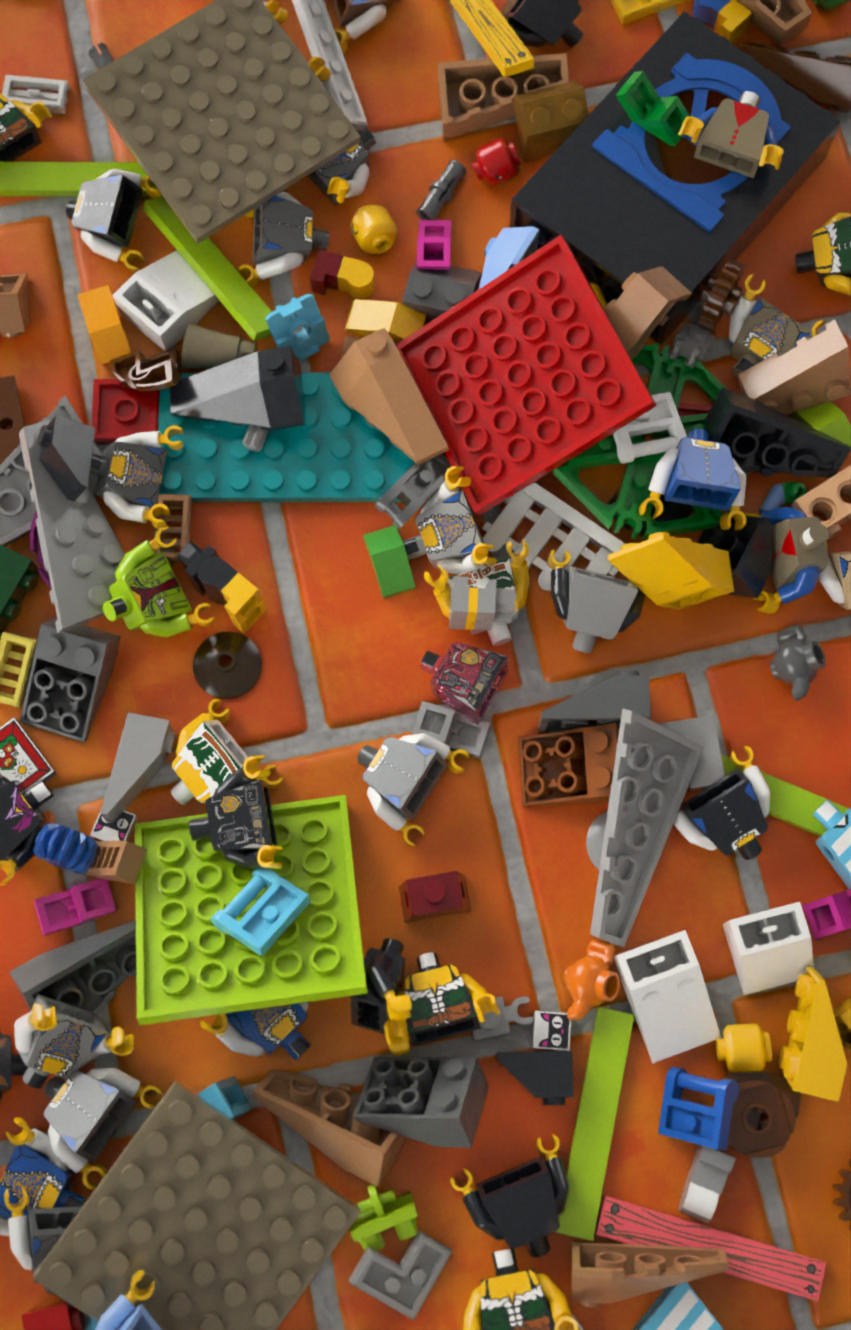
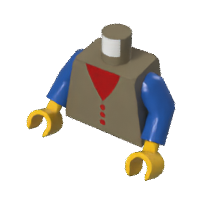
[678,91,784,179]
[743,507,829,614]

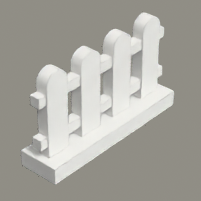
[482,482,625,592]

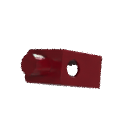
[399,871,471,923]

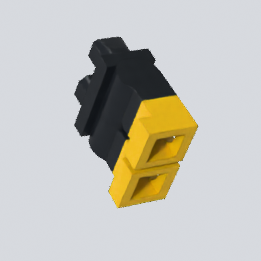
[177,541,267,634]

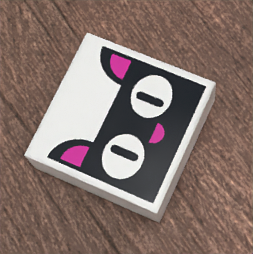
[90,808,138,841]
[532,1011,571,1051]

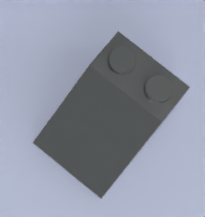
[538,670,651,734]

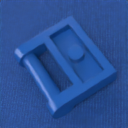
[658,1067,739,1150]

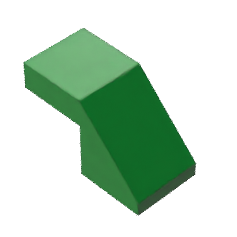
[615,71,690,146]

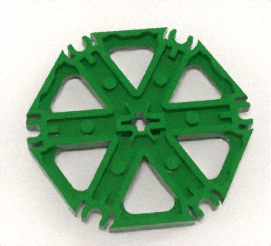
[552,343,748,540]

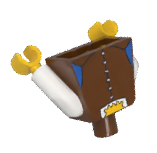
[332,0,401,54]

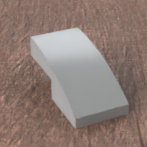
[411,701,491,759]

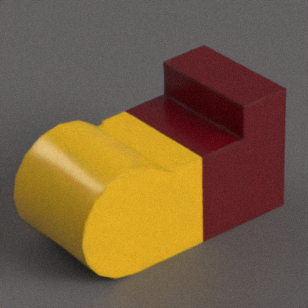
[310,250,375,299]

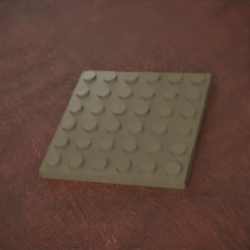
[83,0,361,244]
[33,1080,361,1330]

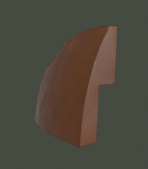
[110,347,181,391]

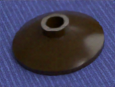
[193,632,262,699]

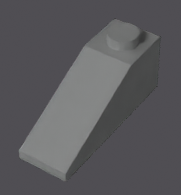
[100,712,177,823]

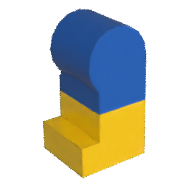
[692,0,752,44]

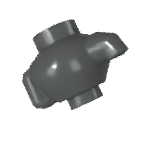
[770,624,826,701]

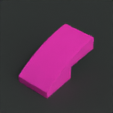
[33,879,117,936]

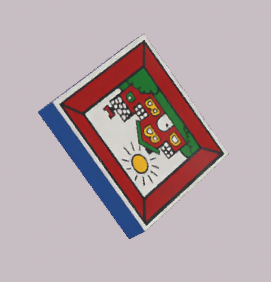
[0,718,56,790]

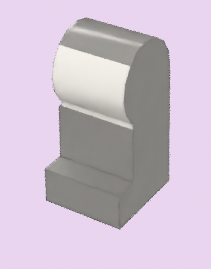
[678,1145,736,1223]

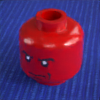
[472,138,522,187]

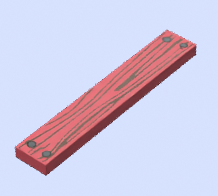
[595,1195,826,1301]

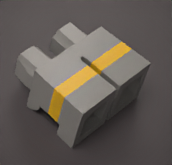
[449,576,516,631]

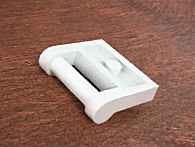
[612,392,687,464]

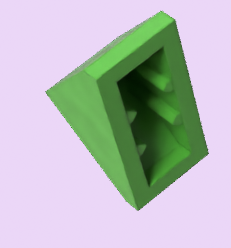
[363,525,416,599]

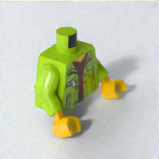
[103,527,215,638]

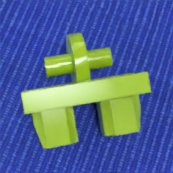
[350,1184,418,1251]

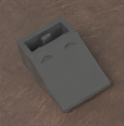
[20,617,121,742]
[354,1057,489,1148]

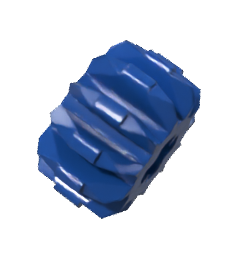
[33,823,98,874]

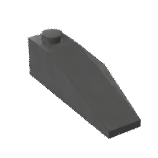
[9,920,136,1012]

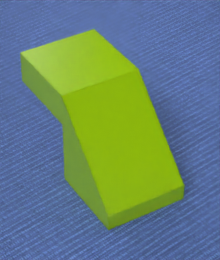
[790,401,851,447]

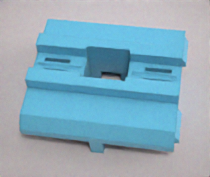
[265,294,330,361]

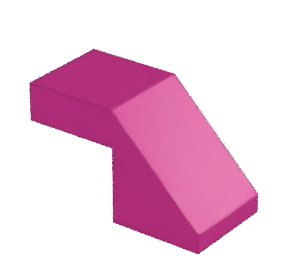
[417,220,451,270]
[802,890,851,940]

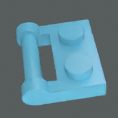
[211,867,310,956]

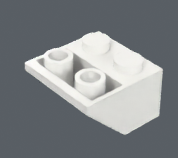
[722,902,814,995]

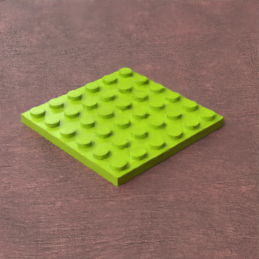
[135,795,368,1025]

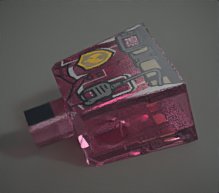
[420,642,509,725]

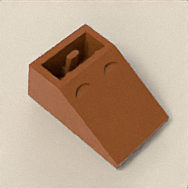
[518,723,620,807]

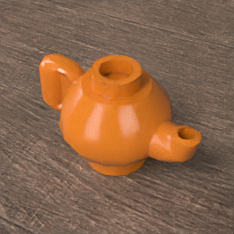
[563,939,620,1020]

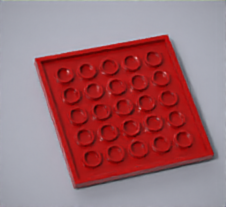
[396,235,657,516]

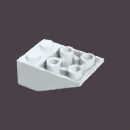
[112,250,219,351]
[613,930,721,1063]

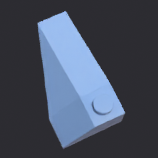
[479,226,539,289]

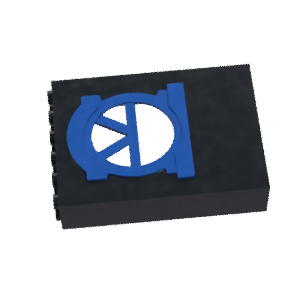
[509,11,841,346]

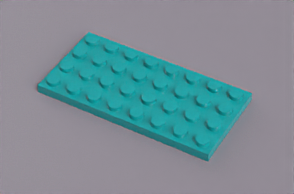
[158,372,415,503]

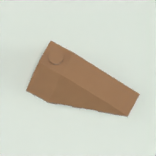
[329,327,449,465]

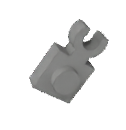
[671,322,716,367]
[473,996,534,1041]

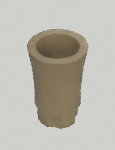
[181,322,257,369]

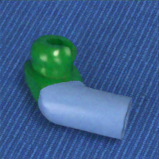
[758,482,807,515]

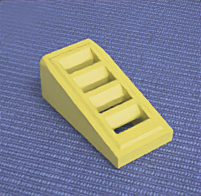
[0,632,37,708]

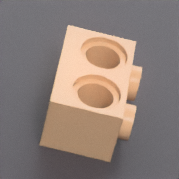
[791,465,851,541]

